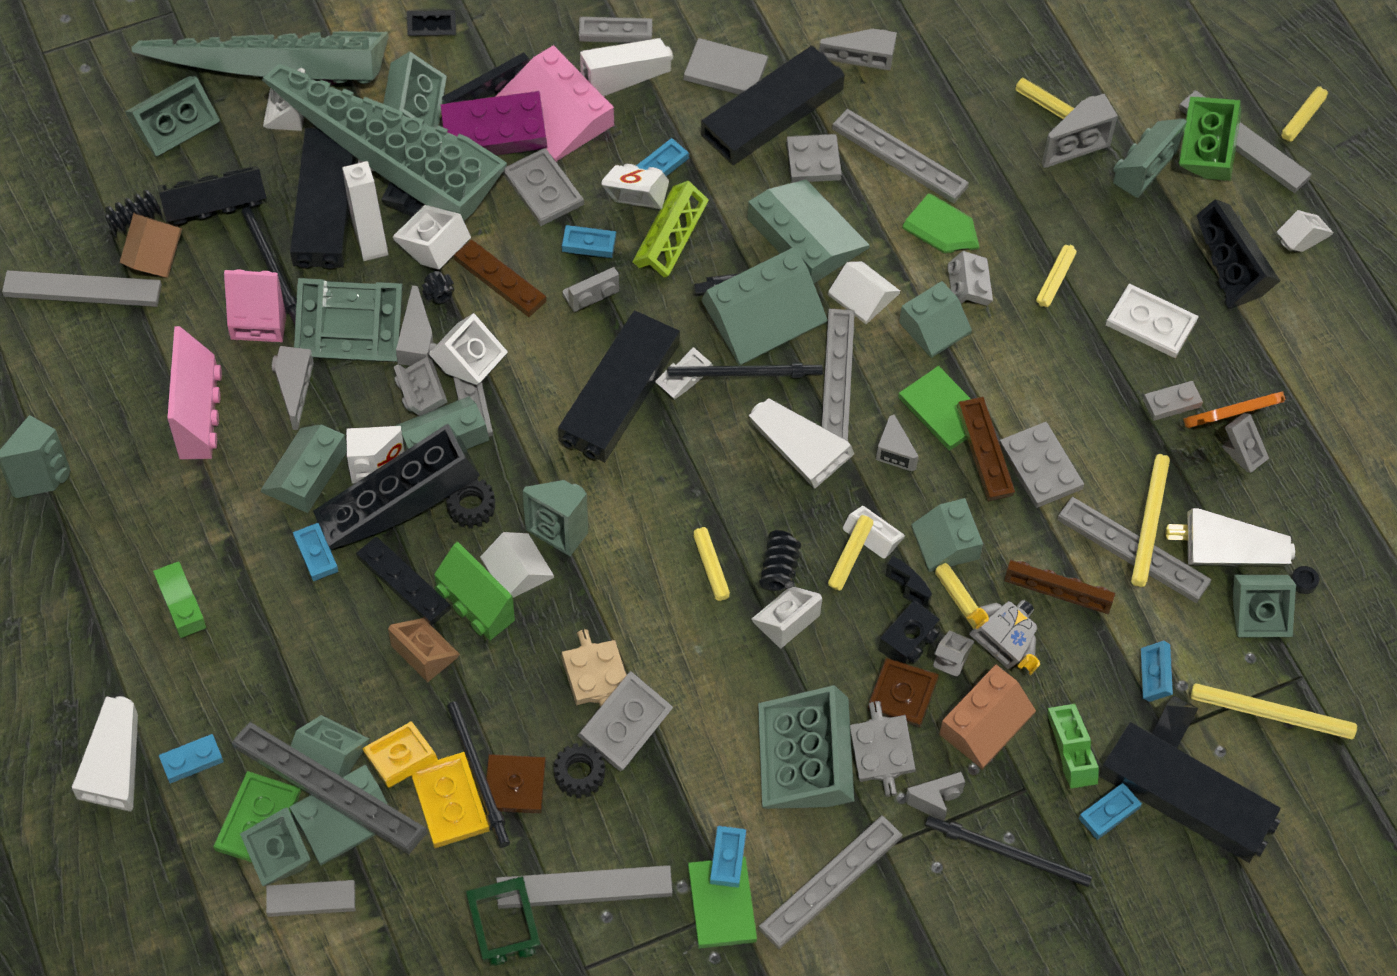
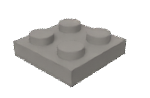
[787,134,841,183]

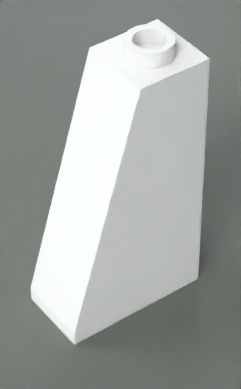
[580,38,673,96]
[342,161,388,261]
[749,398,854,489]
[1187,508,1295,566]
[72,696,138,811]

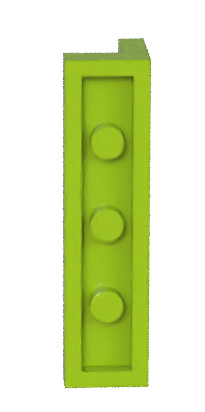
[632,181,709,277]

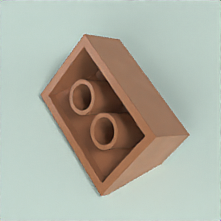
[939,665,1036,769]

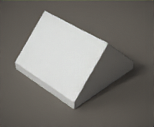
[263,68,306,131]
[828,261,900,324]
[480,532,554,598]
[752,587,822,649]

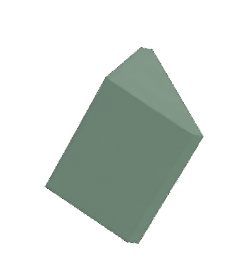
[240,808,311,886]

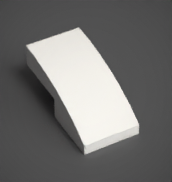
[655,347,713,399]

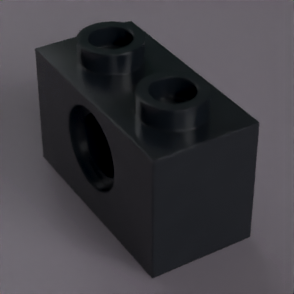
[878,601,940,665]

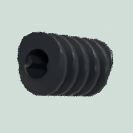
[105,190,163,238]
[760,530,801,591]

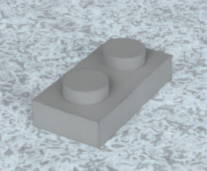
[1143,381,1203,421]

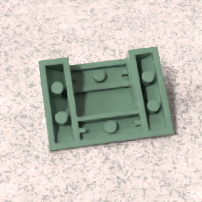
[294,278,402,362]

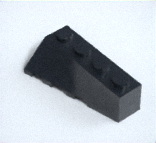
[157,166,267,224]
[1196,199,1281,309]

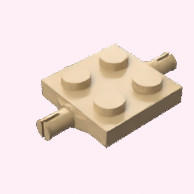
[561,629,626,707]

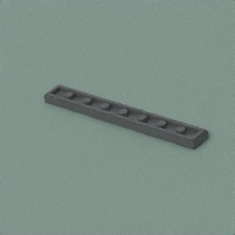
[231,722,427,854]

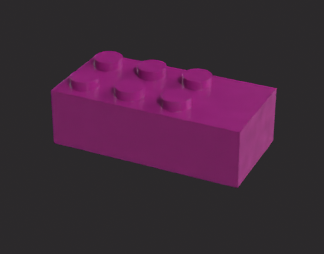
[440,91,548,155]

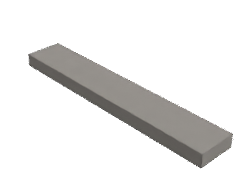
[1179,90,1312,193]
[832,109,969,203]
[2,270,162,307]
[822,309,855,441]
[1057,497,1212,603]
[759,815,902,950]
[497,866,672,909]

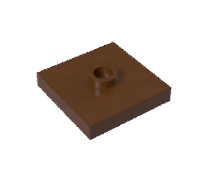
[867,658,939,728]
[484,754,546,814]

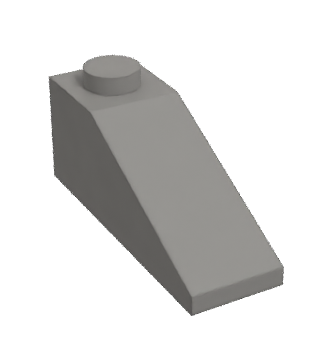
[819,29,897,70]
[396,285,437,366]
[272,346,314,430]

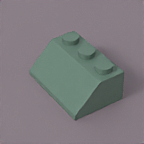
[383,52,447,128]
[125,77,220,157]
[1113,119,1187,198]
[396,396,489,450]
[0,415,71,498]
[261,425,347,513]
[523,480,588,556]
[289,765,388,866]

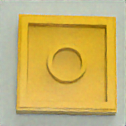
[362,721,438,788]

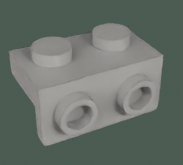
[948,251,993,306]
[563,267,619,312]
[394,357,447,416]

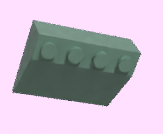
[747,180,870,283]
[702,247,828,366]
[758,685,854,809]

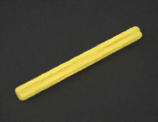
[1131,454,1170,587]
[1191,683,1357,739]

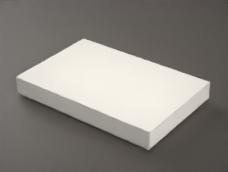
[1106,284,1199,358]

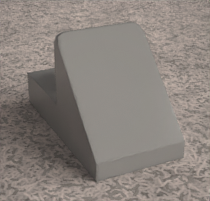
[1222,413,1269,473]
[934,630,974,676]
[905,772,965,821]

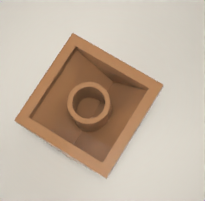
[120,214,182,278]
[388,618,460,682]

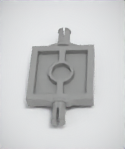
[850,701,916,797]

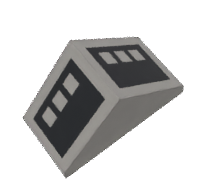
[876,415,919,471]

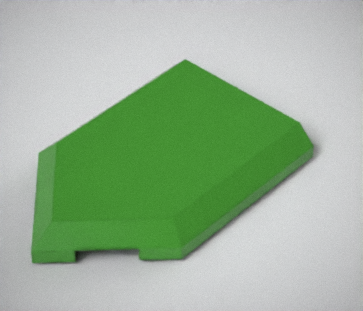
[902,193,979,253]

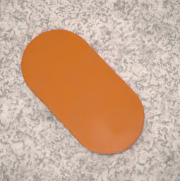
[1183,391,1285,428]

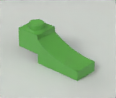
[153,561,206,638]
[1048,704,1099,789]

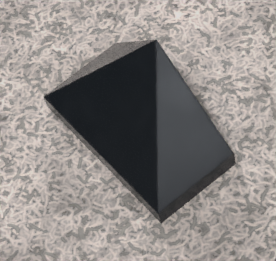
[407,8,456,35]
[1152,695,1198,748]

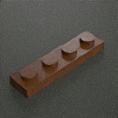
[454,239,547,317]
[957,397,1015,501]
[1004,560,1116,615]

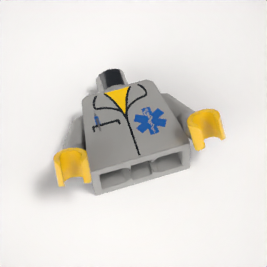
[967,600,1040,675]

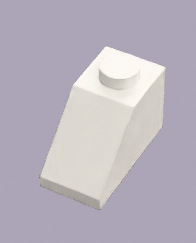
[1277,210,1333,252]

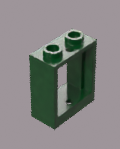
[466,876,541,966]

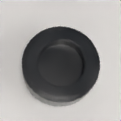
[1291,566,1320,594]

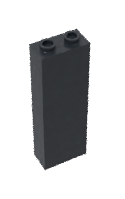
[701,45,845,166]
[290,128,356,269]
[558,310,680,463]
[1099,722,1281,863]

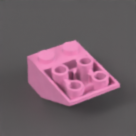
[224,269,286,342]

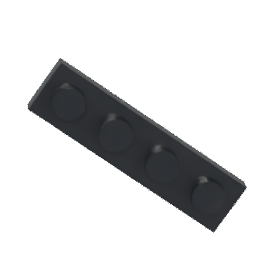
[442,52,530,104]
[356,536,451,626]

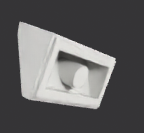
[843,506,905,559]

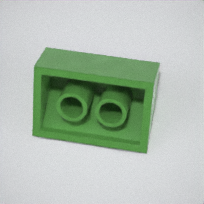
[1179,96,1241,181]
[434,542,515,640]

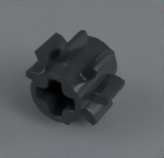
[422,271,455,303]

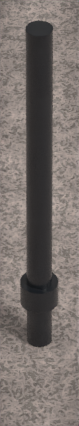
[242,207,297,325]
[667,362,823,378]
[447,701,510,848]
[925,815,1092,887]

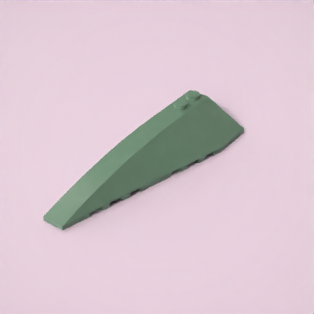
[131,31,389,83]
[263,63,507,221]

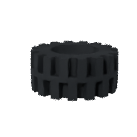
[446,477,495,529]
[554,743,605,798]

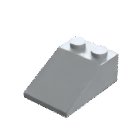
[1042,94,1118,168]

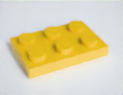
[411,752,490,848]

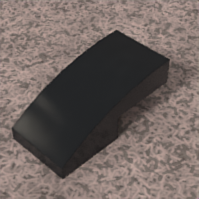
[381,182,425,217]
[885,556,932,610]

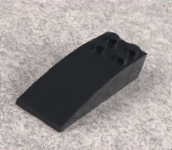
[313,424,480,549]

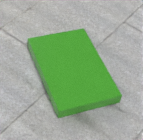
[898,366,970,451]
[214,771,301,862]
[688,857,757,948]

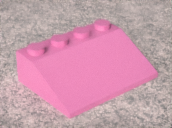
[496,45,614,161]
[168,326,222,459]

